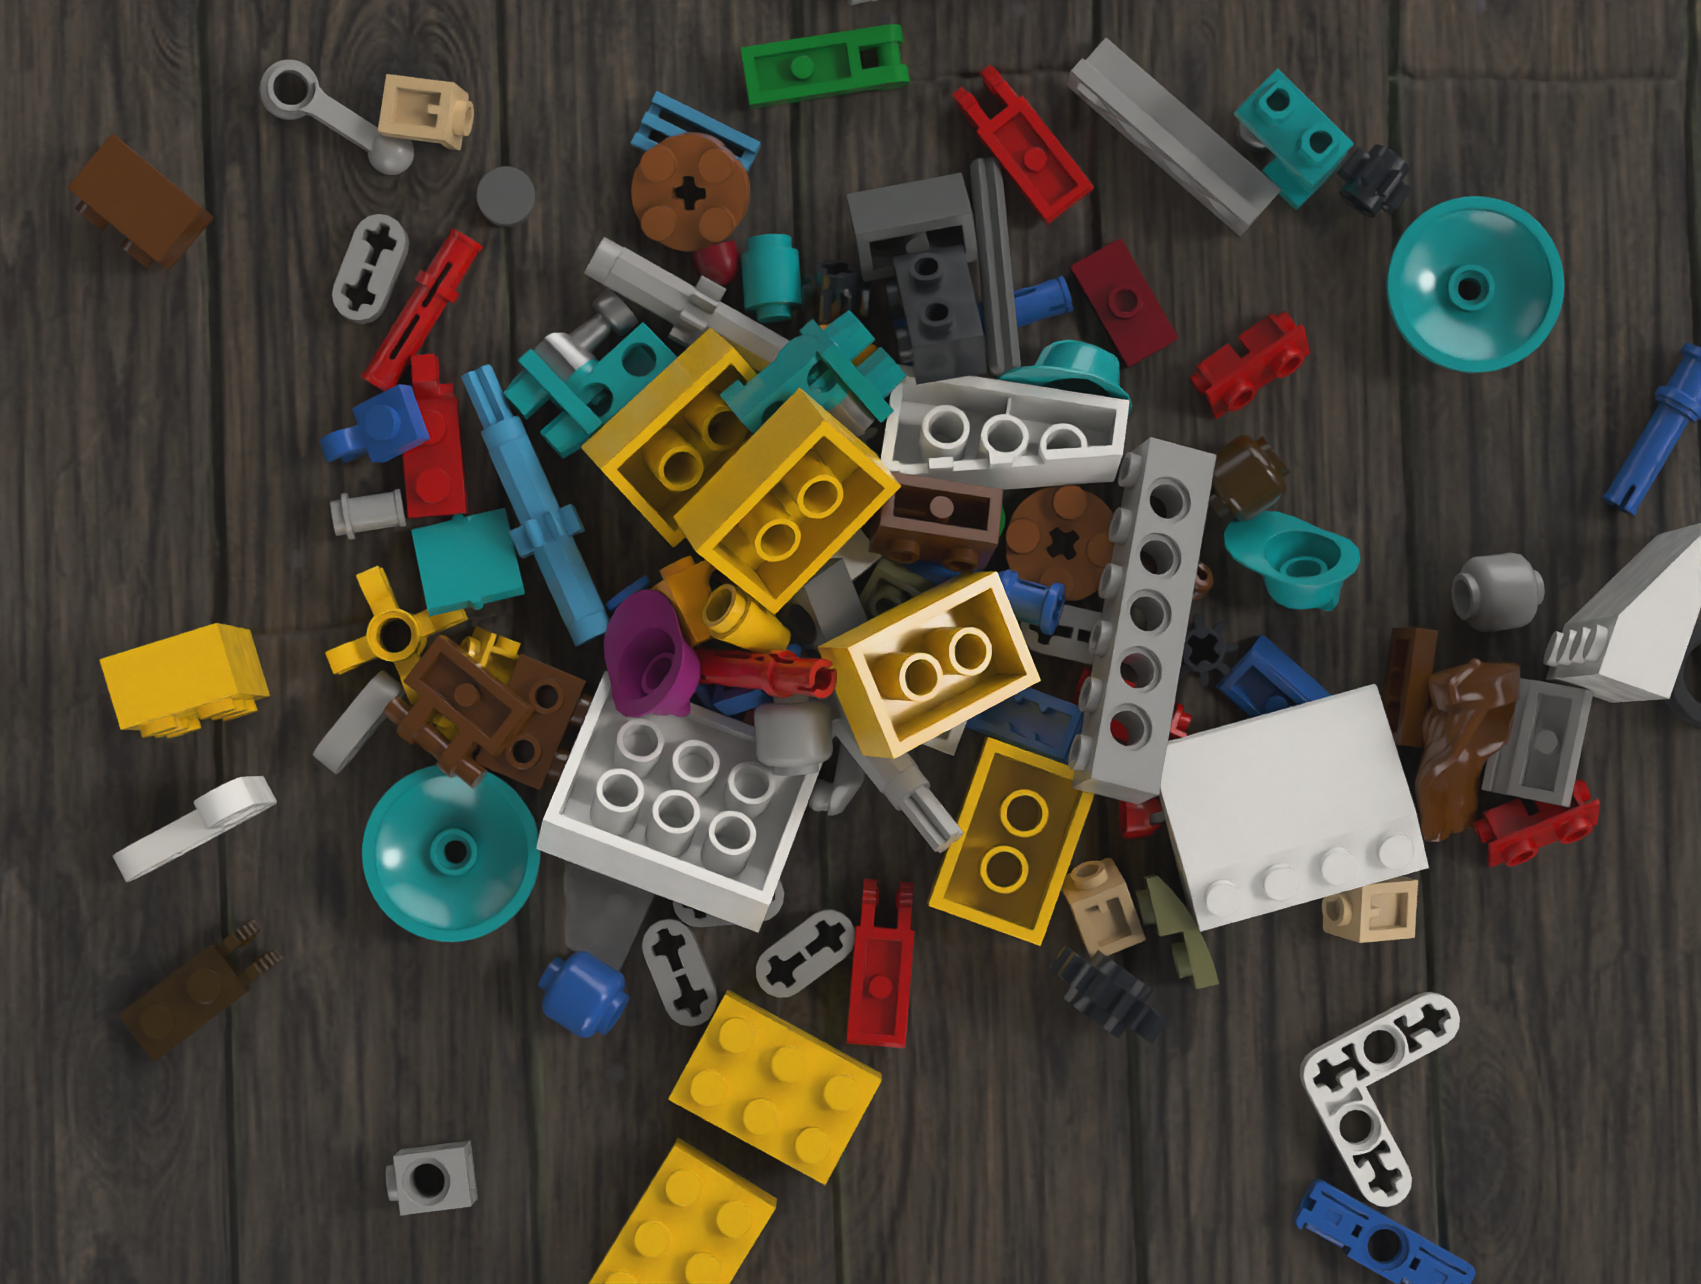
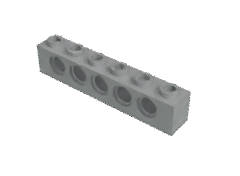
[1068,437,1216,804]

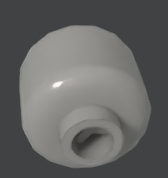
[1451,552,1545,632]
[754,694,833,776]

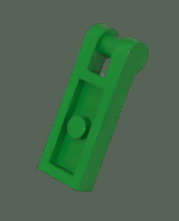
[740,24,911,109]

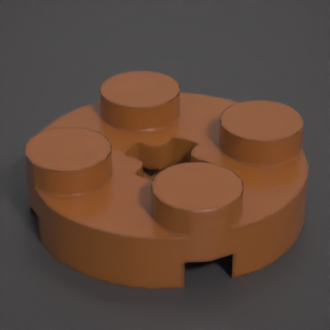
[631,132,750,252]
[1005,485,1115,602]

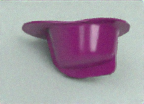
[604,590,701,718]

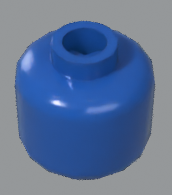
[538,950,630,1039]

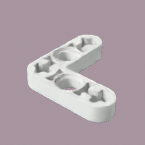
[113,776,277,883]
[1300,992,1460,1207]

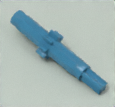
[461,364,610,647]

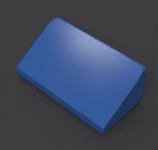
[1215,635,1332,718]

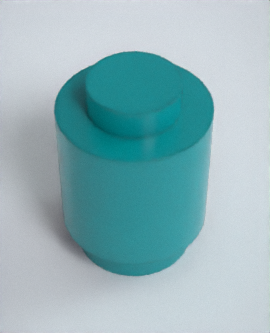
[741,234,802,323]

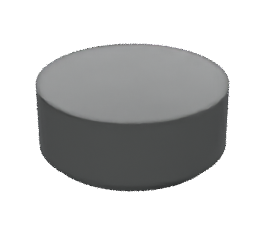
[477,166,536,227]

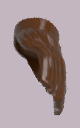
[1415,658,1520,842]

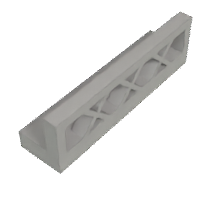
[1066,38,1281,237]

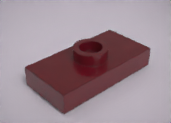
[1069,238,1179,369]

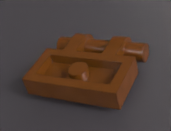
[383,635,535,789]

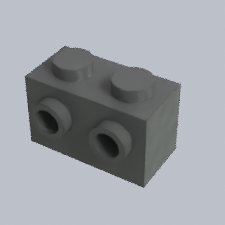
[846,173,979,282]

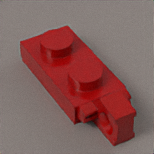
[403,354,469,519]

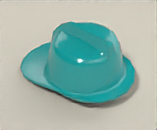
[995,339,1132,416]
[1224,511,1361,611]

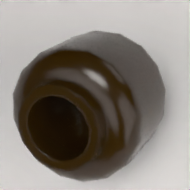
[1209,435,1290,522]

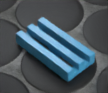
[631,91,761,173]

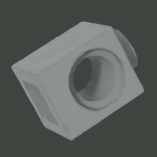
[386,1140,478,1216]

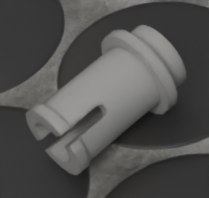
[330,489,406,540]

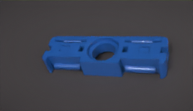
[1292,1179,1475,1284]

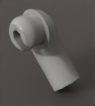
[809,742,865,816]

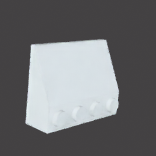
[1544,523,1701,703]
[536,671,823,933]
[1159,684,1429,932]

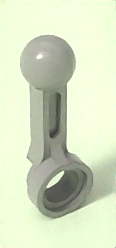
[259,60,414,175]

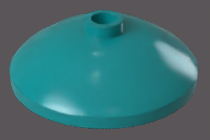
[1386,196,1565,373]
[362,765,541,942]

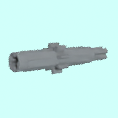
[584,237,790,373]
[771,612,964,853]

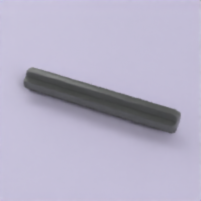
[970,157,1021,378]

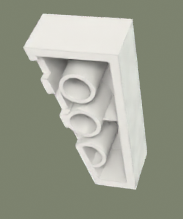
[881,364,1130,490]

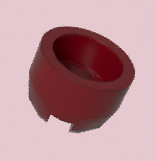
[691,240,741,286]

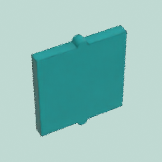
[411,508,525,617]

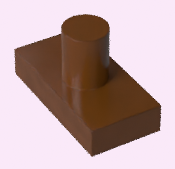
[1382,627,1438,748]

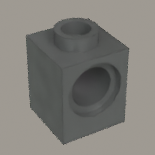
[775,558,868,654]

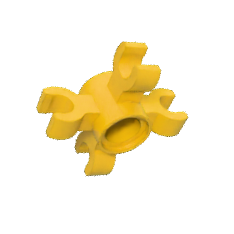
[325,566,468,705]

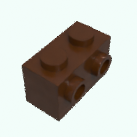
[67,133,214,271]
[868,471,1003,573]
[475,654,594,790]

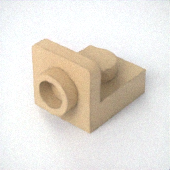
[378,74,474,150]
[1061,858,1146,960]
[1322,876,1418,943]

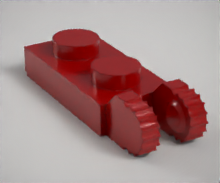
[951,65,1094,226]
[846,879,915,1048]

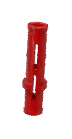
[360,227,483,392]
[693,646,837,698]

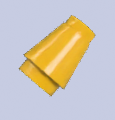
[702,584,791,654]

